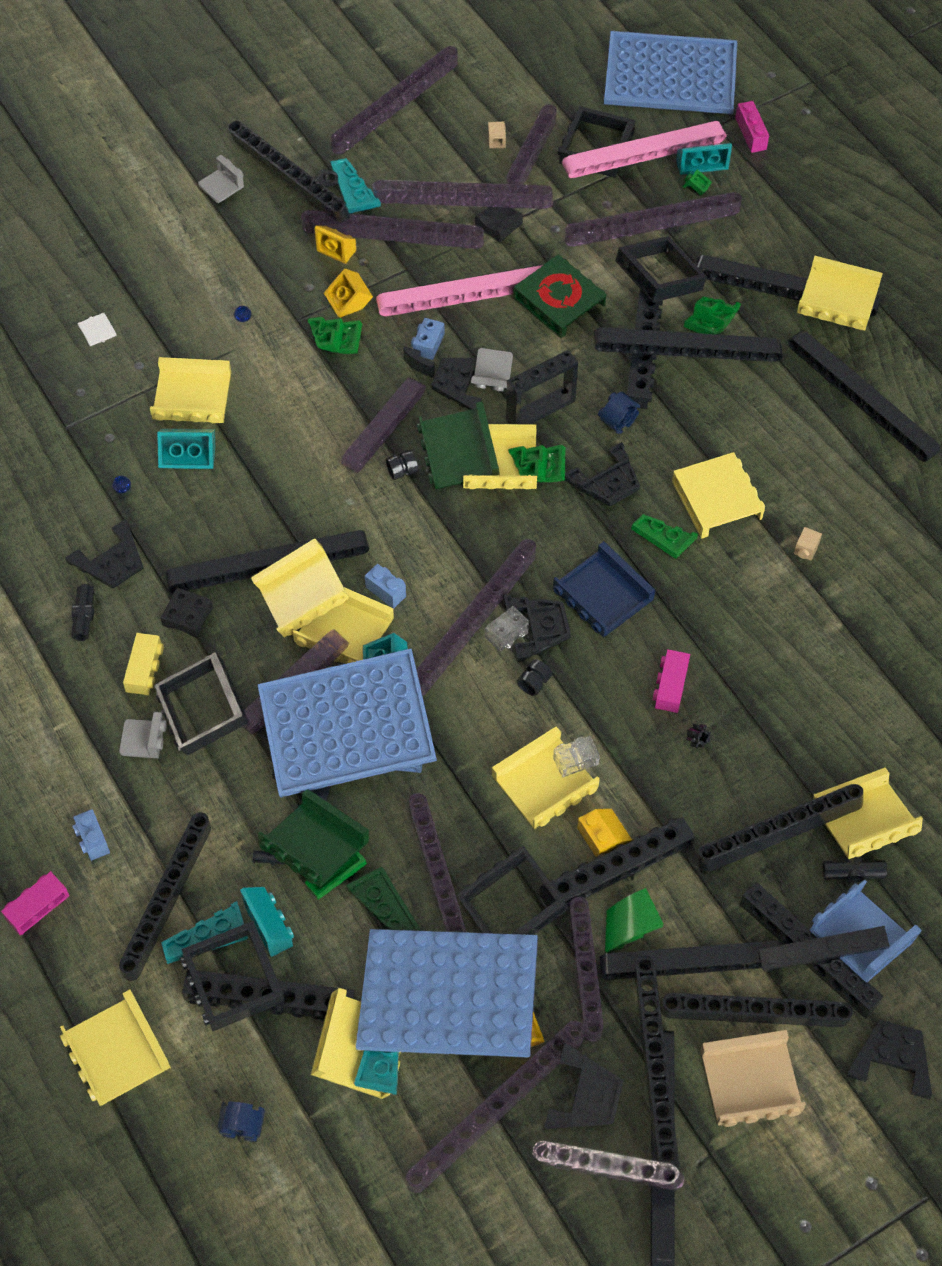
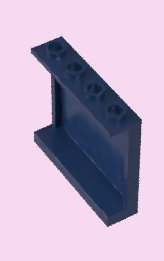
[553,541,655,638]

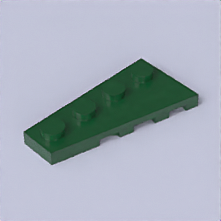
[346,866,421,931]

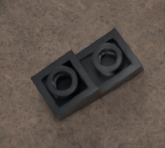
[403,346,435,378]

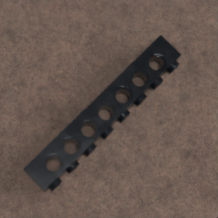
[627,290,663,409]
[540,817,695,907]
[740,882,884,1019]
[182,969,356,1020]

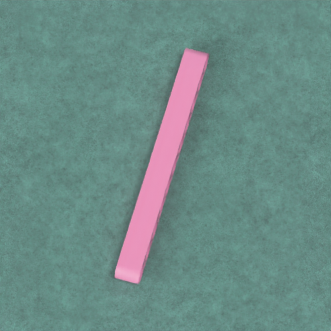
[562,121,727,178]
[376,265,543,316]

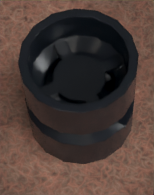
[386,450,418,480]
[517,659,552,696]

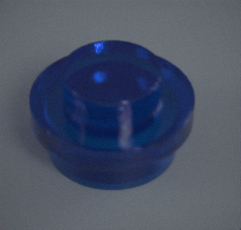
[234,306,252,322]
[112,476,131,493]

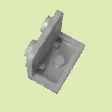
[198,155,244,203]
[471,348,513,391]
[119,712,166,759]

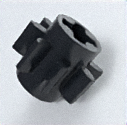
[686,724,711,748]

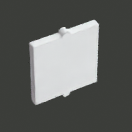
[78,313,117,346]

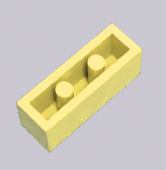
[123,633,164,695]

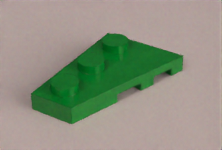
[631,514,698,559]
[305,852,367,900]

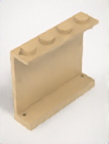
[700,1030,806,1127]

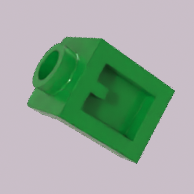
[682,169,712,196]

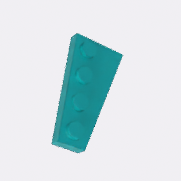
[330,158,381,214]
[161,901,248,964]
[354,1050,399,1095]

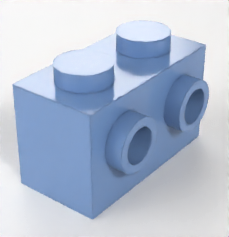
[411,318,445,360]
[365,564,406,609]
[72,809,110,861]

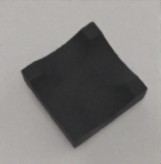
[475,197,523,242]
[160,588,213,638]

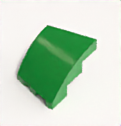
[684,296,741,335]
[308,317,362,354]
[509,445,566,482]
[605,888,663,954]

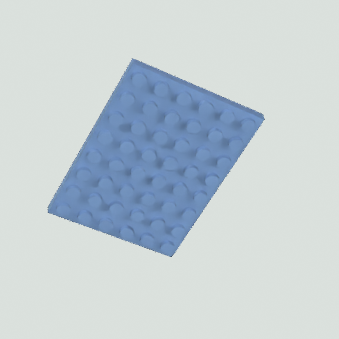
[604,31,737,114]
[258,648,437,797]
[356,929,538,1057]

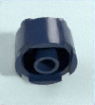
[598,392,640,434]
[217,1101,265,1142]

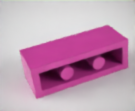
[736,101,769,153]
[653,649,690,713]
[1,871,69,936]

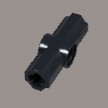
[71,584,95,641]
[822,857,887,883]

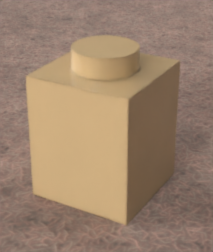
[488,122,506,148]
[794,527,822,561]

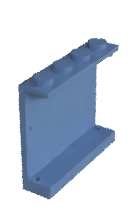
[809,880,922,983]

